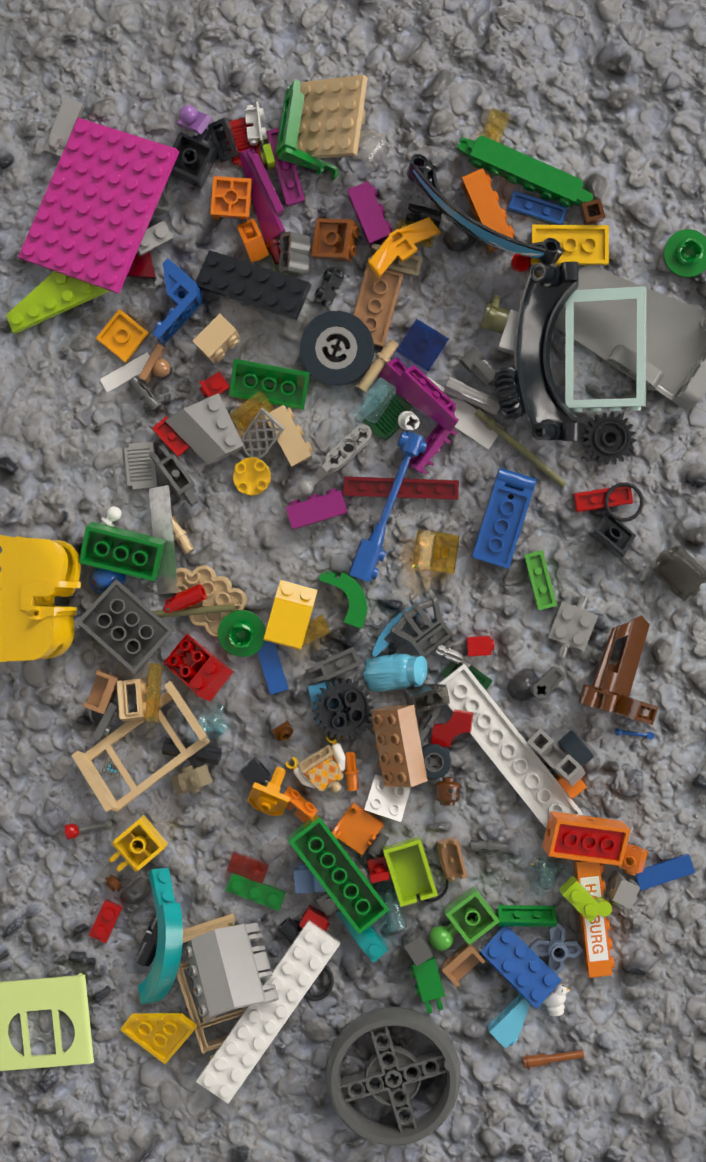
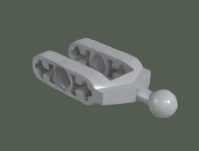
[298,424,372,495]

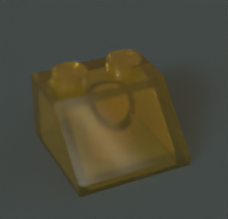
[412,530,460,574]

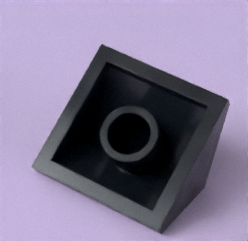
[588,511,636,558]

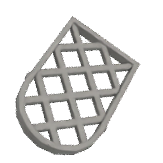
[241,408,285,459]

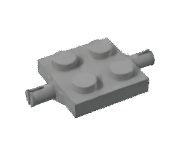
[548,595,598,658]

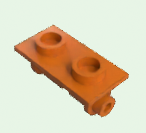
[283,786,318,823]

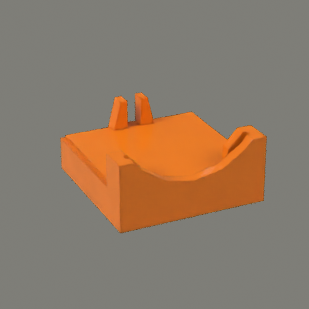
[210,176,252,220]
[331,801,384,856]

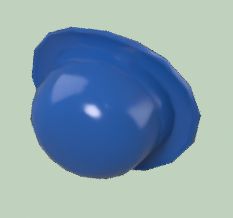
[89,567,126,595]

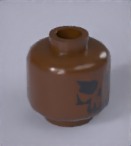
[435,777,460,806]

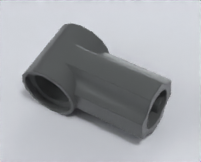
[460,347,495,387]

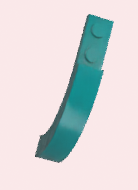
[138,868,183,1005]

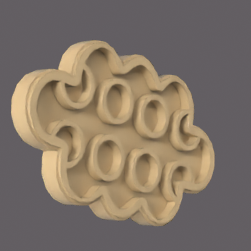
[177,565,247,637]

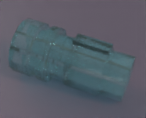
[382,889,407,932]

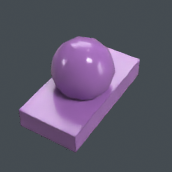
[178,105,212,134]

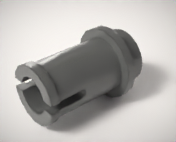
[368,832,389,858]

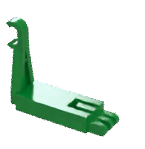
[275,80,338,181]

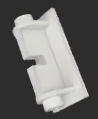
[244,102,267,146]

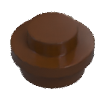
[105,874,123,892]

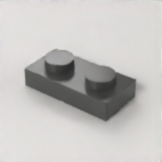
[93,701,119,740]

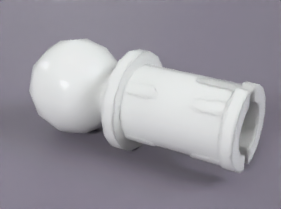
[100,506,122,527]

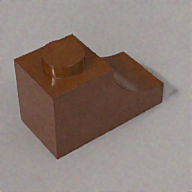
[615,695,659,725]

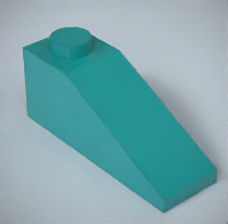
[336,910,388,963]

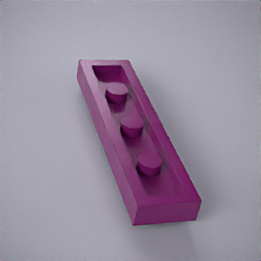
[266,128,305,207]

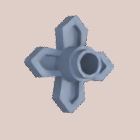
[530,921,583,975]

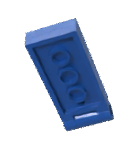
[471,468,537,569]

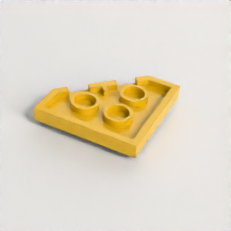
[120,1013,197,1064]

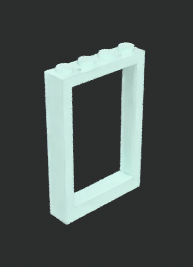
[565,286,647,412]

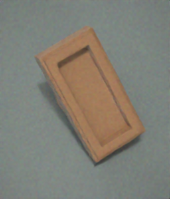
[139,344,170,383]

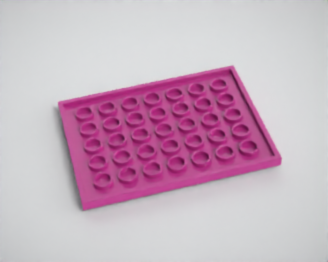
[18,118,179,294]

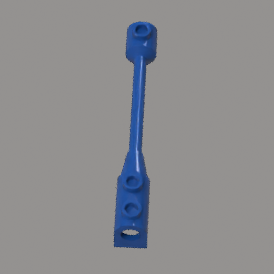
[348,431,427,582]

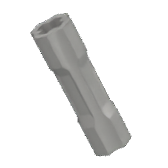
[443,377,500,416]

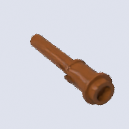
[522,1050,584,1070]

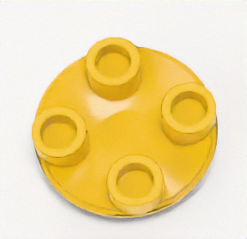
[233,457,271,496]

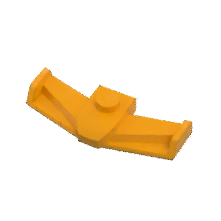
[368,217,441,279]

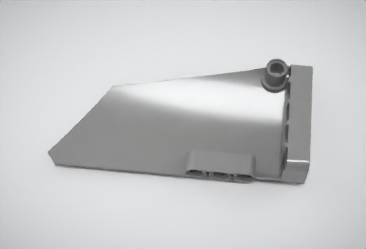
[518,265,706,411]

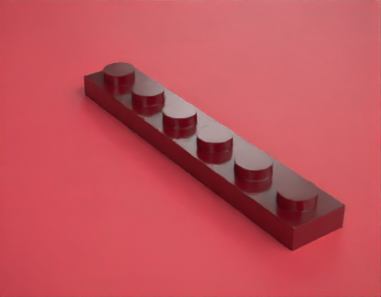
[343,476,459,500]

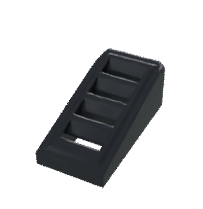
[208,118,239,163]

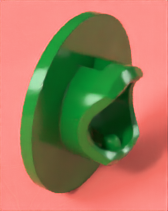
[663,229,706,278]
[218,610,266,657]

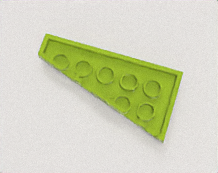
[6,271,109,334]

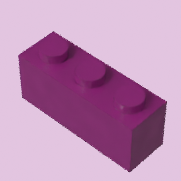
[347,181,393,248]
[286,488,348,530]

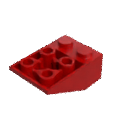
[163,634,234,702]

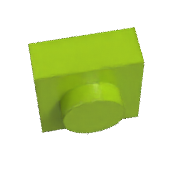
[260,143,276,170]

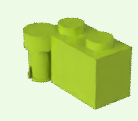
[559,876,612,923]

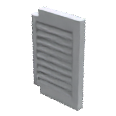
[123,441,158,490]

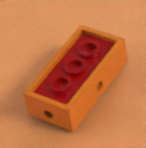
[542,811,631,866]

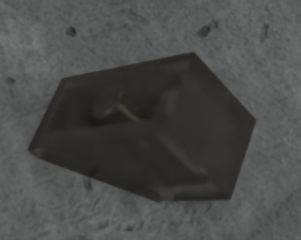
[404,684,450,714]

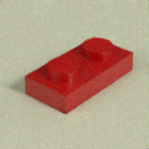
[152,416,190,458]
[89,899,123,943]

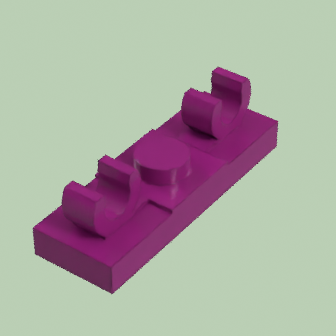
[408,424,457,474]

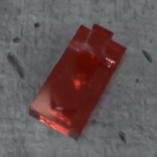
[226,851,269,884]

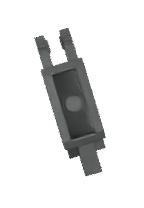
[149,445,198,507]

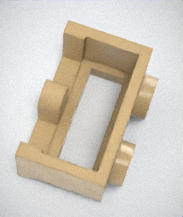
[117,678,149,722]

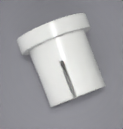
[398,411,420,430]

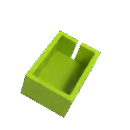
[383,836,438,907]

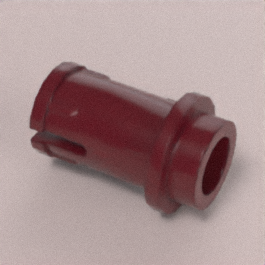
[266,238,281,265]

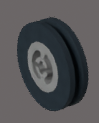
[300,311,374,386]

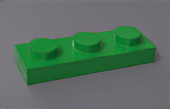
[225,871,286,911]
[497,905,557,927]

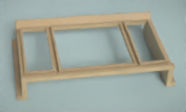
[71,681,210,812]
[177,913,247,1054]

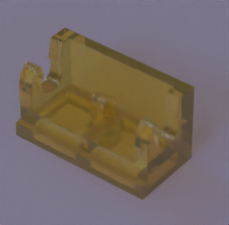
[229,392,275,432]
[296,614,331,650]

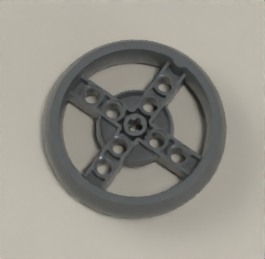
[326,1007,461,1146]

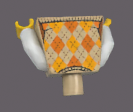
[286,736,346,793]

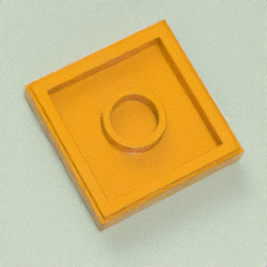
[95,309,150,363]

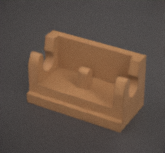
[435,837,467,881]

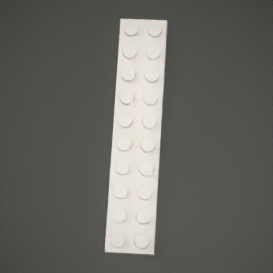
[434,664,583,828]
[196,920,340,1104]

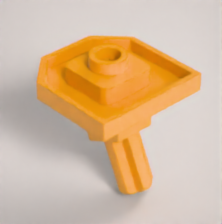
[247,767,290,816]

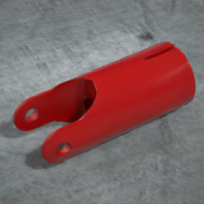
[163,583,207,613]

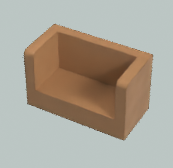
[83,669,121,714]
[441,942,486,987]

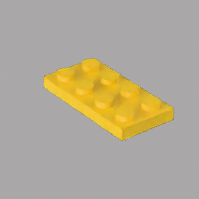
[531,225,609,266]

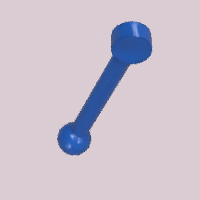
[615,728,655,740]

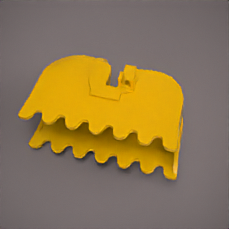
[0,535,81,662]

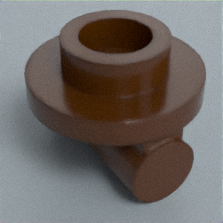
[272,720,293,741]

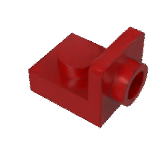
[199,371,230,398]
[367,856,390,883]

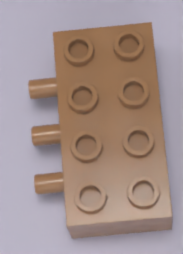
[371,705,428,787]

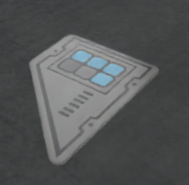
[100,746,121,778]

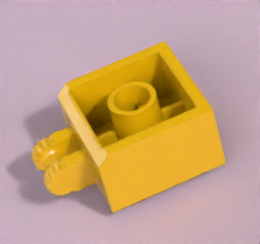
[108,815,168,872]

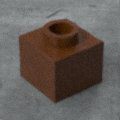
[579,198,605,225]

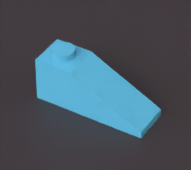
[487,994,530,1049]

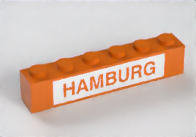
[573,860,615,978]

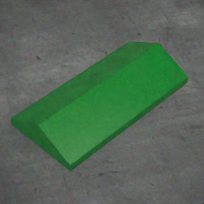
[229,358,310,410]

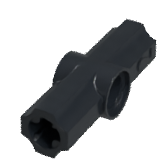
[162,737,222,765]
[135,915,158,967]

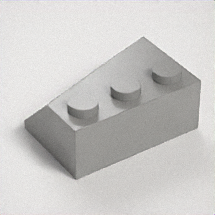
[165,393,244,465]

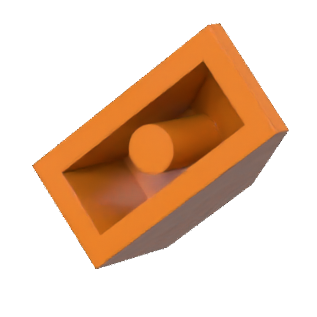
[236,218,269,263]

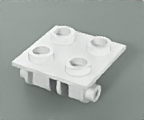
[364,774,411,822]

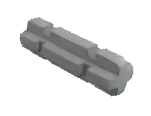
[435,645,472,668]

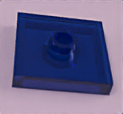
[396,319,449,372]

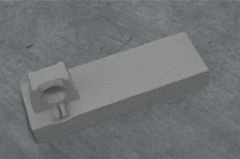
[44,97,84,158]

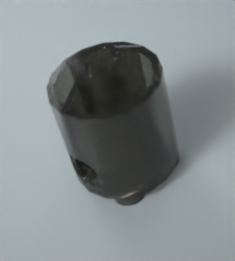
[653,545,706,601]

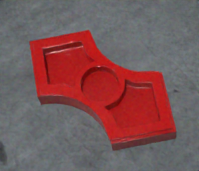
[431,709,474,747]

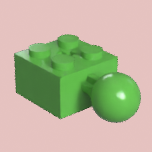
[429,886,500,951]

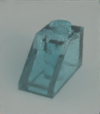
[359,377,396,425]

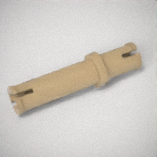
[356,339,399,393]

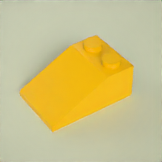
[264,580,318,650]

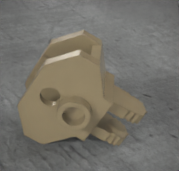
[170,763,213,795]

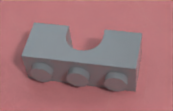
[527,728,586,787]

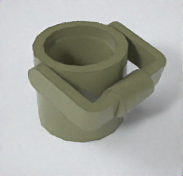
[480,294,510,334]

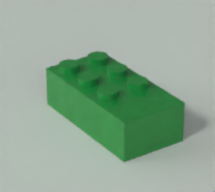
[79,521,166,581]

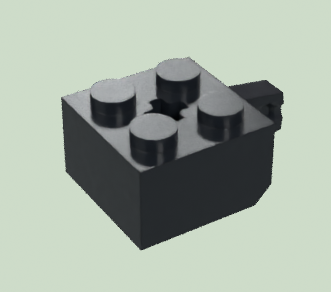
[170,129,218,189]

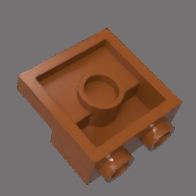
[311,218,359,262]

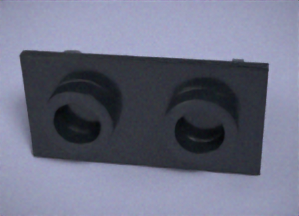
[314,266,344,308]

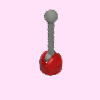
[65,820,112,840]

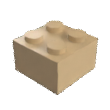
[193,314,240,364]

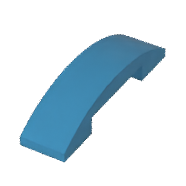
[372,606,426,657]

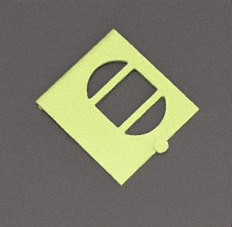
[0,973,94,1071]

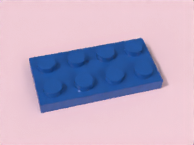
[479,926,561,1009]

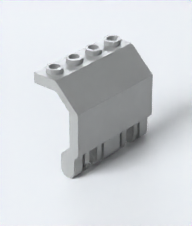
[184,923,279,1023]

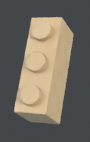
[265,405,313,468]

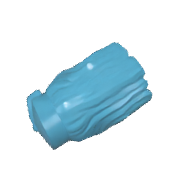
[363,653,428,692]

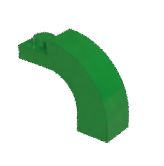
[319,570,367,629]

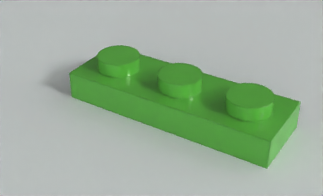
[523,550,557,611]

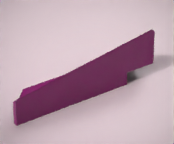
[239,146,285,243]
[378,357,459,431]

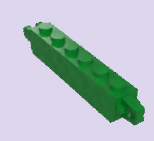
[457,135,594,208]

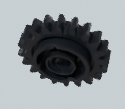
[582,412,636,465]

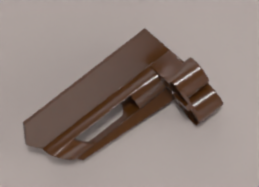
[578,615,650,713]

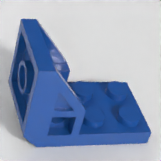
[153,258,202,345]

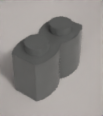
[279,231,311,276]

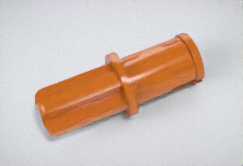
[344,752,359,791]

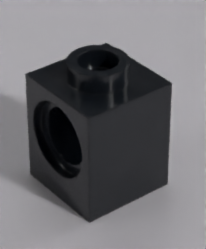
[240,756,271,786]

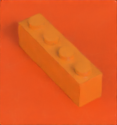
[460,168,515,253]

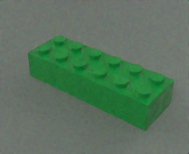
[286,814,390,934]

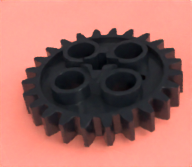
[312,678,374,741]

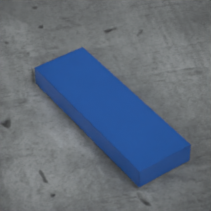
[507,190,568,225]
[257,641,289,695]
[635,853,695,891]

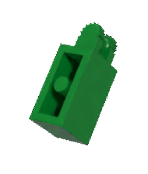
[409,953,445,1014]

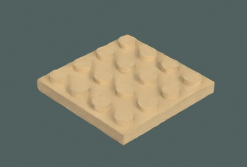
[296,75,368,159]

